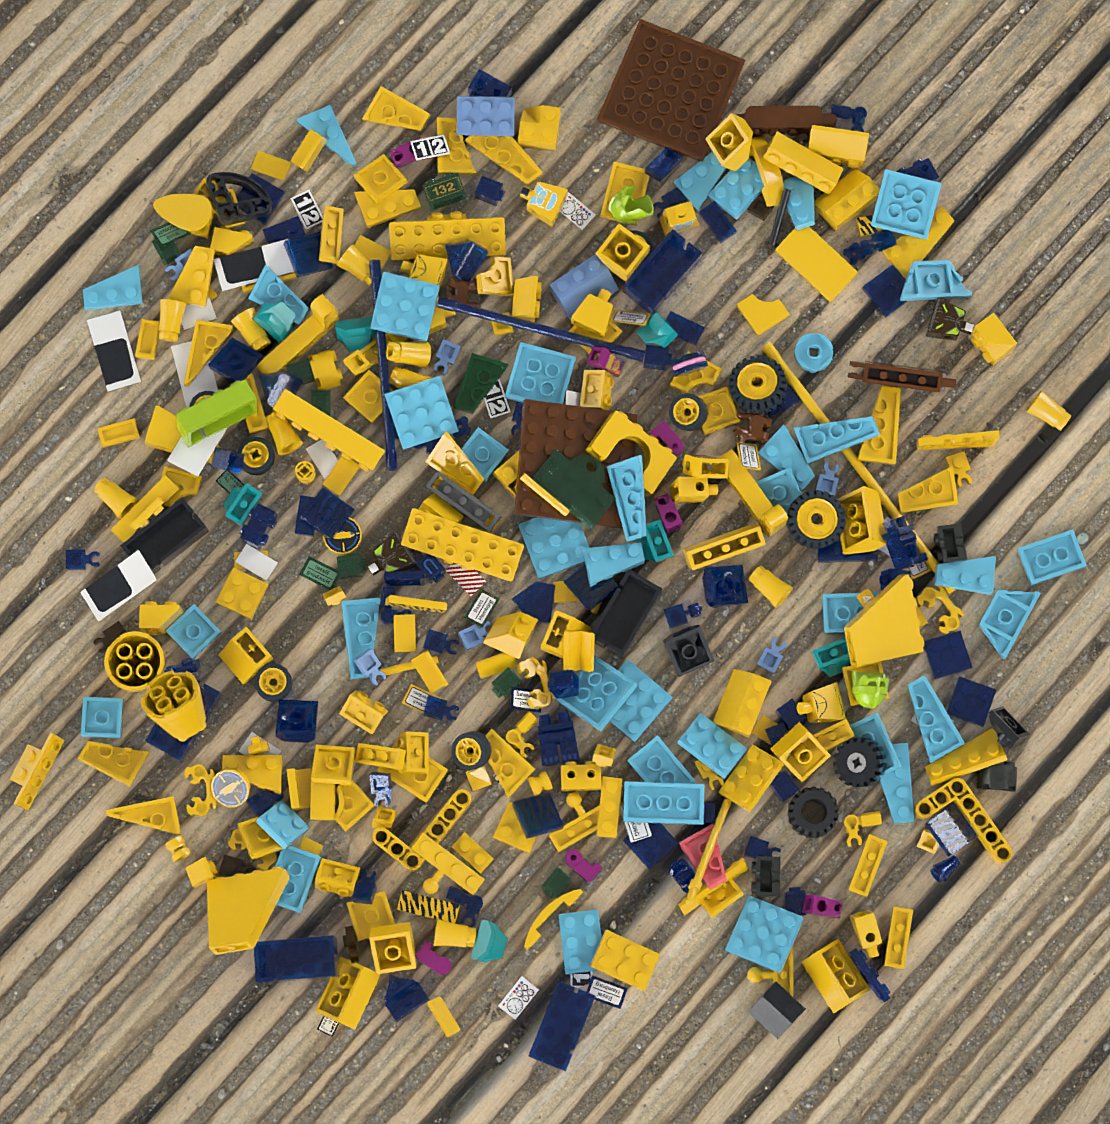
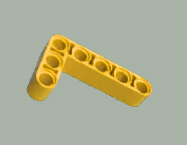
[256,294,339,382]
[720,449,788,537]
[914,778,1012,864]
[372,789,471,872]

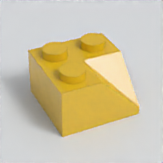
[518,105,561,151]
[705,113,753,172]
[596,224,650,282]
[970,313,1017,366]
[369,922,416,974]

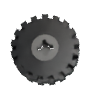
[833,737,887,788]

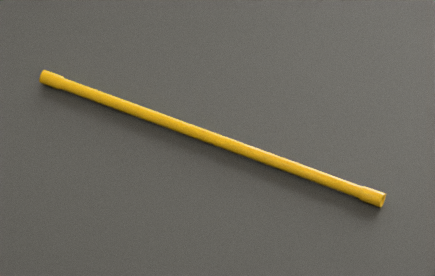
[762,342,957,594]

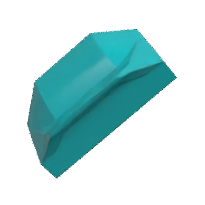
[253,301,296,343]
[636,310,678,348]
[335,316,376,352]
[223,483,263,527]
[636,519,674,563]
[811,638,850,677]
[470,919,508,963]

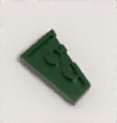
[454,353,509,414]

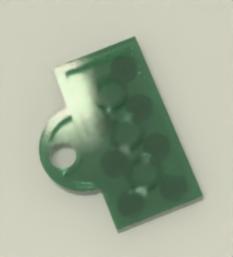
[532,449,616,529]

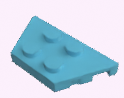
[900,260,972,301]
[979,590,1041,659]

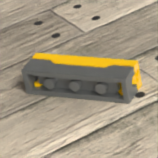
[426,470,503,534]

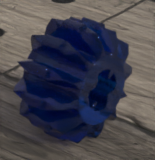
[669,858,695,893]

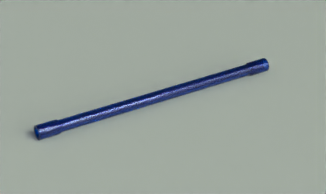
[369,260,398,471]
[436,296,645,362]

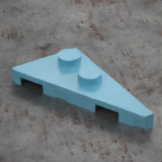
[297,105,357,167]

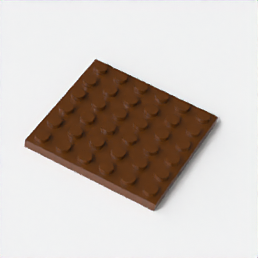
[597,19,745,162]
[514,399,637,529]

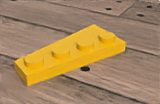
[882,206,954,281]
[857,386,901,465]
[925,728,1007,786]

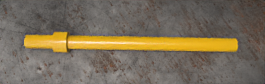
[685,799,731,905]

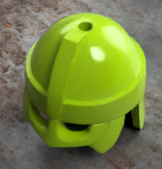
[608,185,654,225]
[852,670,889,709]

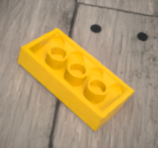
[775,227,858,303]

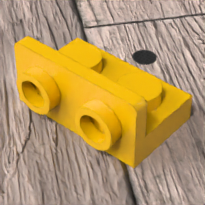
[580,370,614,410]
[339,690,388,735]
[397,731,429,773]
[315,858,360,897]

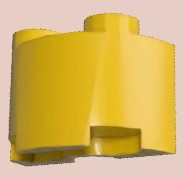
[308,350,343,392]

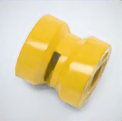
[295,461,316,484]
[527,771,553,796]
[165,835,191,862]

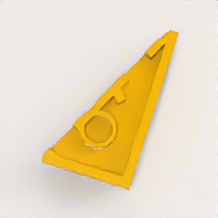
[184,320,233,387]
[105,796,181,835]

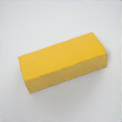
[475,652,517,679]
[310,782,335,821]
[427,996,460,1038]

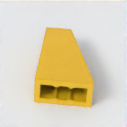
[145,405,221,464]

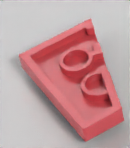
[679,824,727,890]

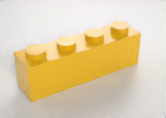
[763,132,844,195]
[682,523,766,570]

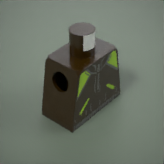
[926,298,974,341]
[367,531,417,577]

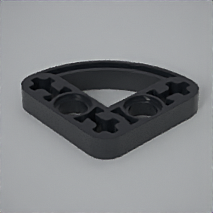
[206,172,273,226]

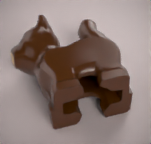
[446,278,481,310]
[733,412,772,444]

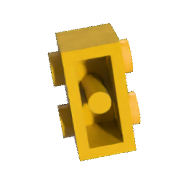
[561,761,602,791]

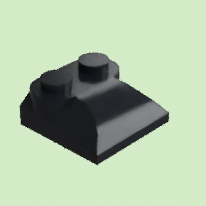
[663,625,714,677]
[989,706,1030,748]

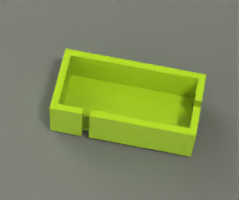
[176,379,257,448]

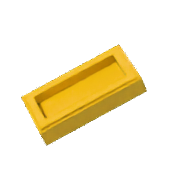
[135,319,160,360]
[97,418,140,448]

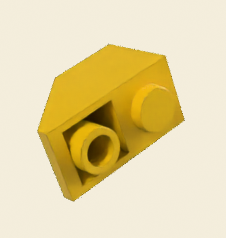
[210,226,254,257]
[186,857,218,888]

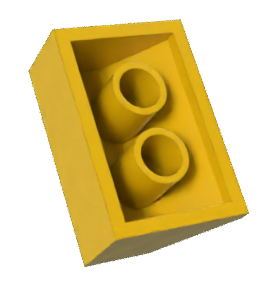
[808,125,869,168]
[814,169,880,233]
[837,486,888,554]
[713,669,771,738]
[801,939,871,1013]
[315,956,381,1030]

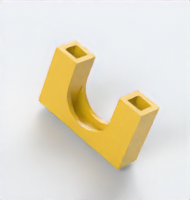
[585,410,677,497]

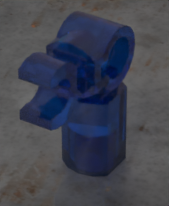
[831,104,867,132]
[380,586,411,625]
[445,886,483,928]

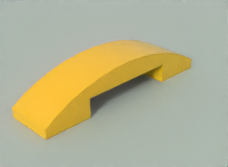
[749,137,784,206]
[343,332,409,376]
[524,889,583,951]

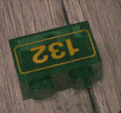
[422,173,466,211]

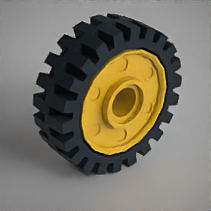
[729,355,787,414]
[786,490,846,549]

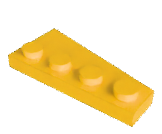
[465,135,543,186]
[916,430,1000,450]

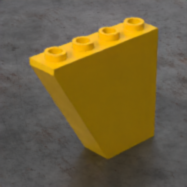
[844,574,924,667]
[207,867,290,955]

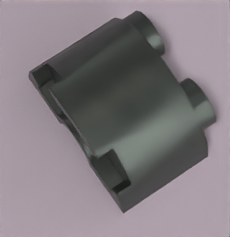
[933,523,967,563]
[977,762,1017,792]
[751,856,781,897]

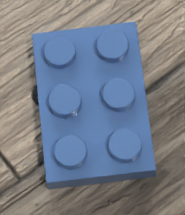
[457,96,515,136]

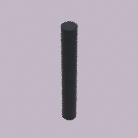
[769,188,791,246]

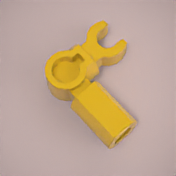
[505,711,538,758]
[843,811,882,847]

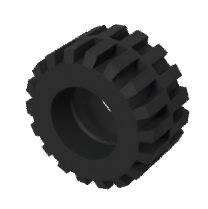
[788,786,839,838]

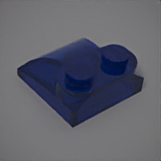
[702,565,748,608]
[276,699,318,743]

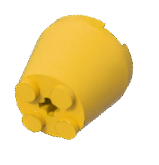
[104,631,165,692]
[141,670,206,741]

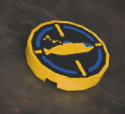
[323,516,362,555]
[211,768,251,807]

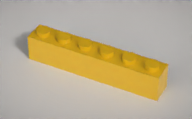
[273,389,385,472]

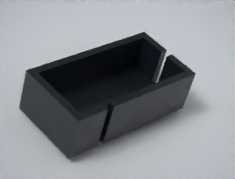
[120,497,209,574]
[592,569,663,659]

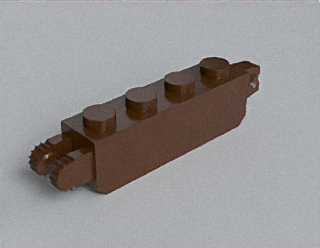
[736,106,837,136]
[848,361,957,392]

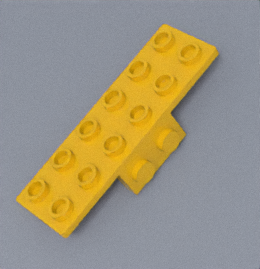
[389,211,506,260]
[401,508,524,582]

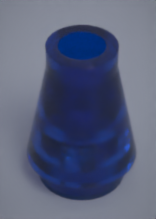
[930,855,960,883]

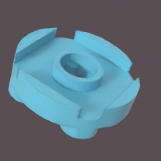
[794,333,833,373]

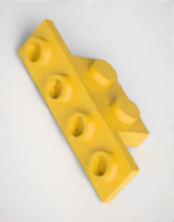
[111,475,180,543]
[9,732,65,811]
[678,858,749,918]

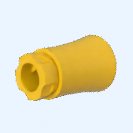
[337,244,381,285]
[159,299,187,342]
[231,308,271,352]
[386,341,431,368]
[389,366,433,389]
[1026,390,1071,431]
[266,411,303,455]
[94,477,138,520]
[749,566,793,608]
[433,918,476,948]

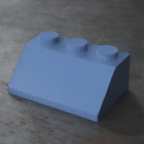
[549,254,619,321]

